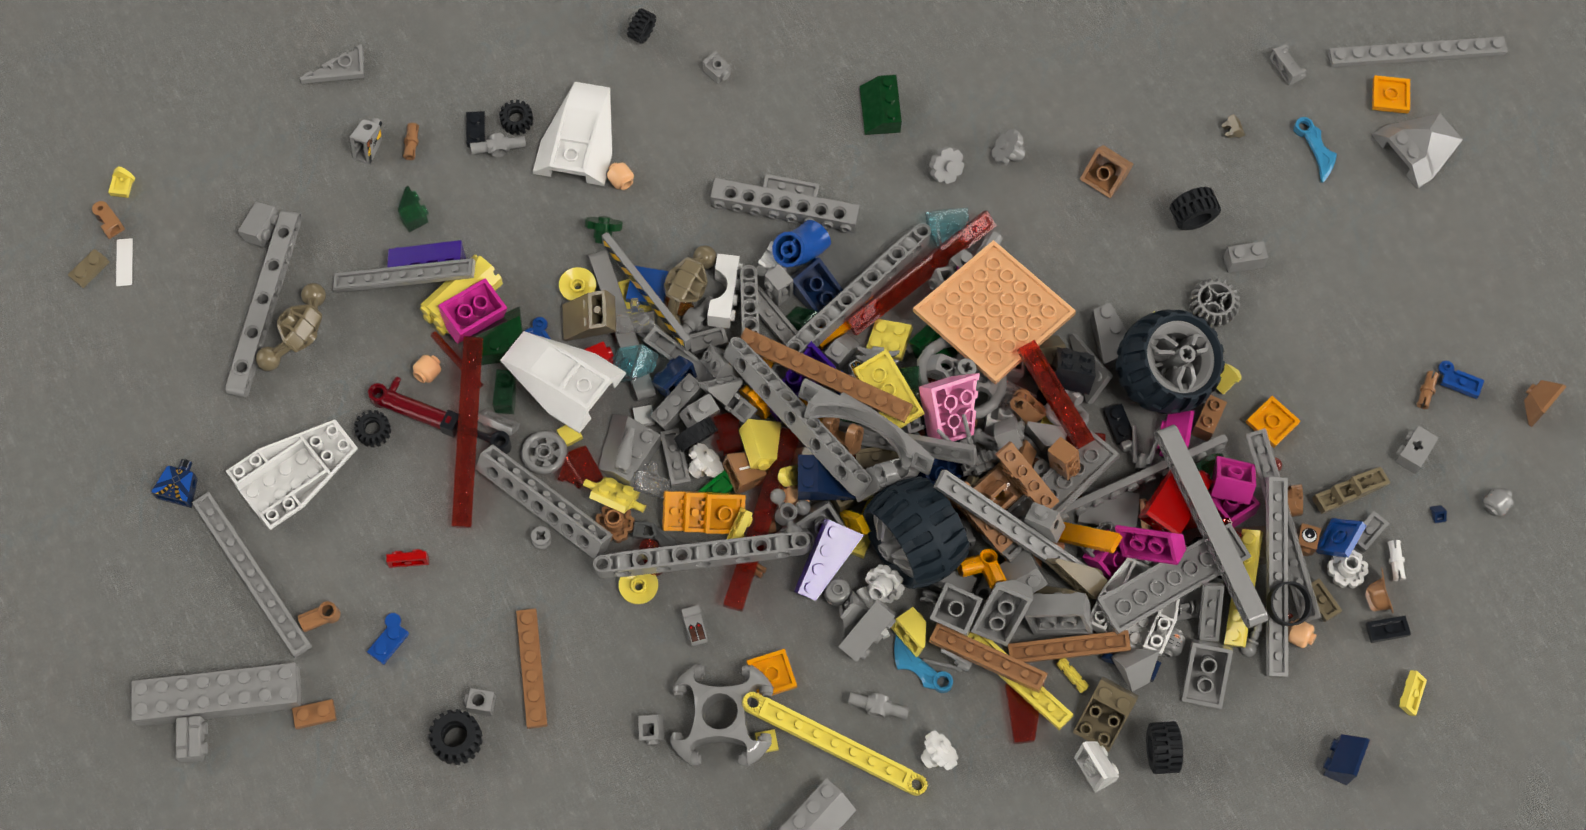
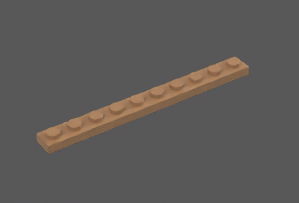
[740,328,913,423]

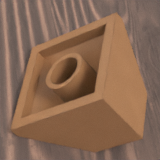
[1524,380,1566,427]

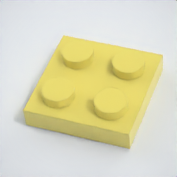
[866,319,913,361]

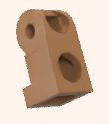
[92,201,125,239]

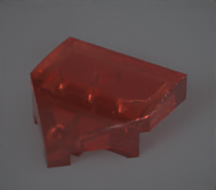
[557,445,603,489]

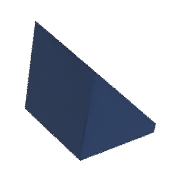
[1430,505,1447,523]

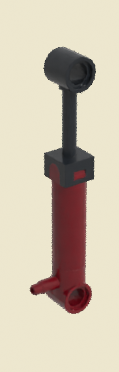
[368,377,512,454]

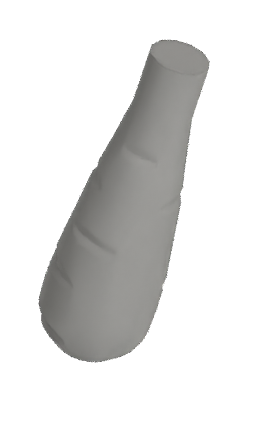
[615,427,635,472]

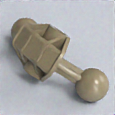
[656,245,717,335]
[256,283,326,371]

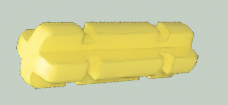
[1057,659,1089,693]

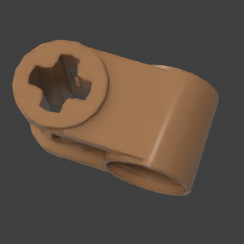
[1010,388,1047,424]

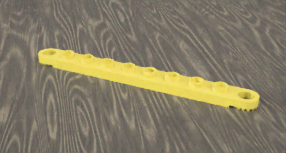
[742,692,928,796]

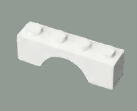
[707,254,743,328]

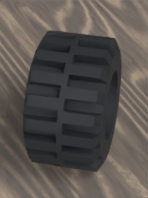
[1169,187,1221,230]
[428,709,483,765]
[1146,721,1183,774]

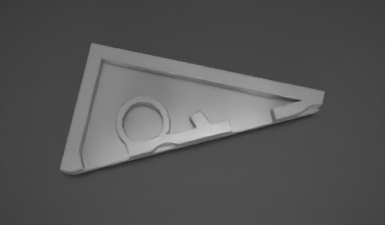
[300,44,365,84]
[1070,334,1113,404]

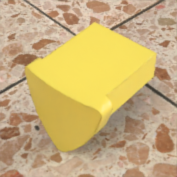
[108,166,135,198]
[1217,363,1241,394]

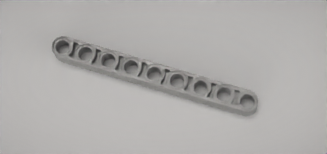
[588,250,656,401]

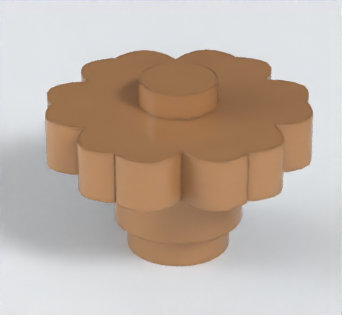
[595,506,635,543]

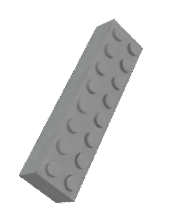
[132,663,302,727]

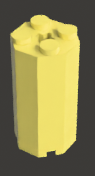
[420,255,503,336]

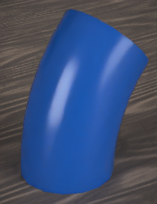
[772,220,831,267]

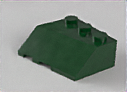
[465,306,523,367]

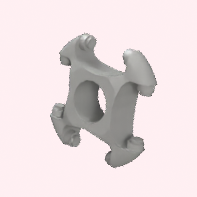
[670,665,774,766]

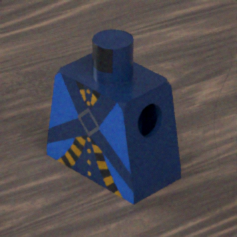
[152,459,198,508]

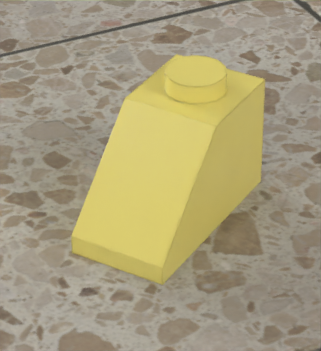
[891,607,926,657]

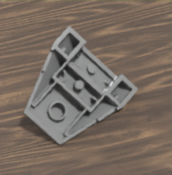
[1372,113,1463,189]

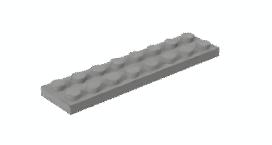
[981,430,1120,563]
[1096,523,1252,635]

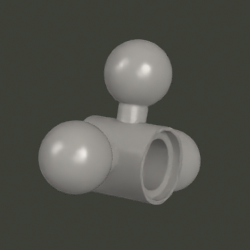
[770,488,811,533]

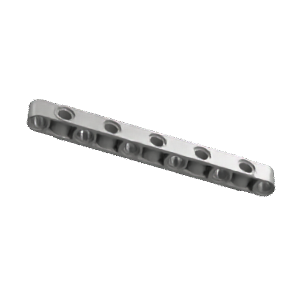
[226,210,302,398]
[786,223,931,354]
[724,337,872,497]
[593,532,810,578]

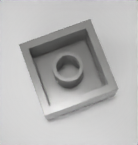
[930,582,984,636]

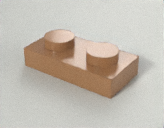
[292,699,337,729]

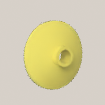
[559,267,596,301]
[619,573,658,604]

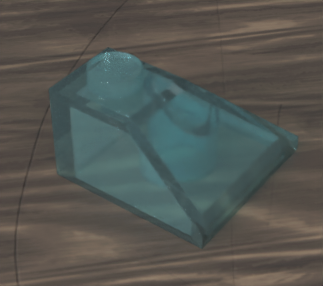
[925,207,972,250]
[613,344,659,382]

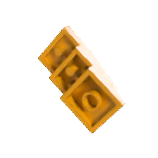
[662,491,746,534]

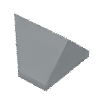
[699,375,742,406]
[839,590,869,639]
[1111,648,1160,692]

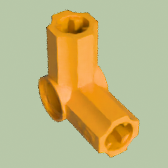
[958,549,1007,589]

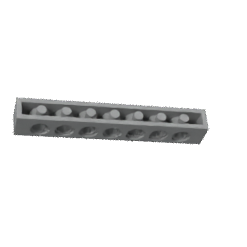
[710,178,860,233]
[475,444,613,559]

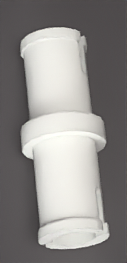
[1388,540,1406,581]

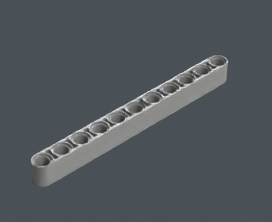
[1155,424,1268,628]

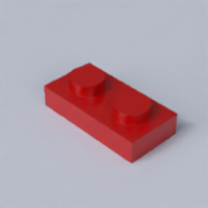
[386,549,429,568]

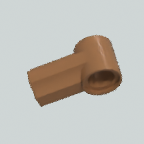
[298,601,341,632]

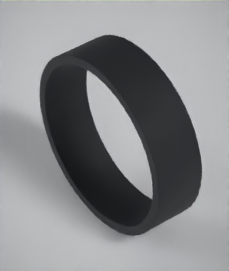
[1266,581,1312,626]

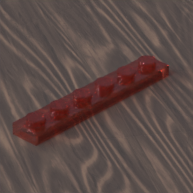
[1017,340,1095,450]

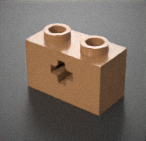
[1191,395,1227,442]
[1047,436,1081,480]

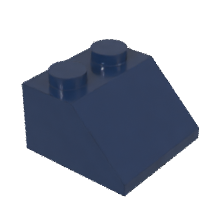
[652,355,697,398]
[1323,734,1370,785]

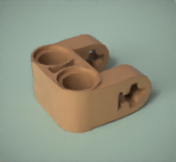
[822,417,864,456]

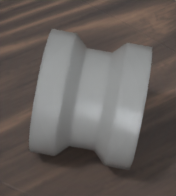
[531,526,552,550]

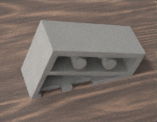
[1090,303,1127,370]

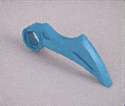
[1294,117,1337,183]
[894,635,953,693]

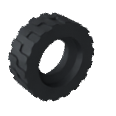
[674,417,718,452]

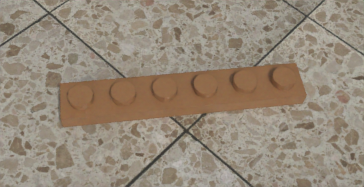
[516,608,548,729]
[929,623,1048,693]
[1008,630,1131,663]

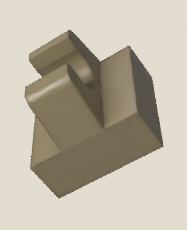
[1222,114,1245,138]

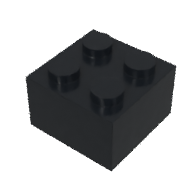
[1051,347,1096,395]

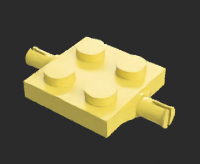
[583,477,646,514]

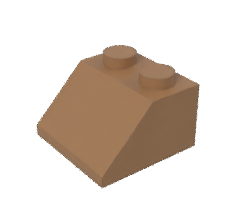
[1080,145,1134,198]

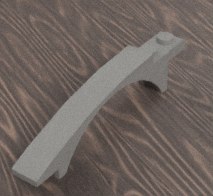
[636,318,758,423]
[798,379,934,475]

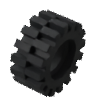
[627,8,656,44]
[499,99,533,135]
[354,410,391,447]

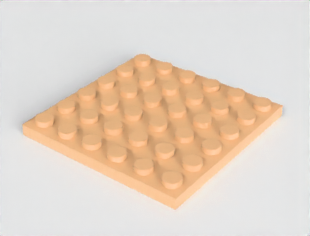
[913,240,1076,384]

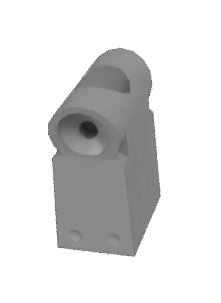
[856,458,920,503]

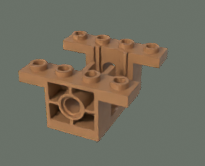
[953,441,1059,553]

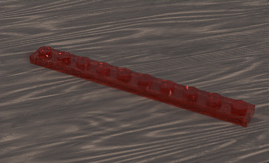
[845,211,997,335]
[452,336,483,528]
[723,427,800,612]

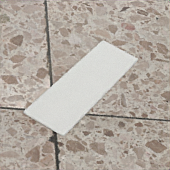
[116,238,133,286]

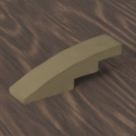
[1312,467,1391,514]

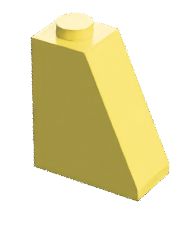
[739,419,781,470]

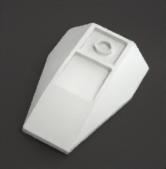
[533,82,612,186]
[500,331,626,434]
[226,420,358,530]
[1091,545,1187,656]

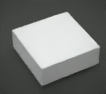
[633,405,655,426]

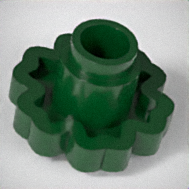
[585,216,623,244]

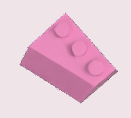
[919,373,980,441]

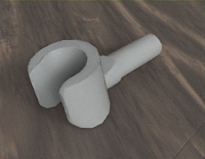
[1120,440,1138,456]

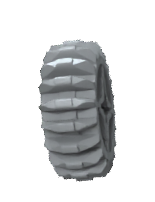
[1189,278,1240,327]

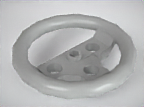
[915,337,1007,419]

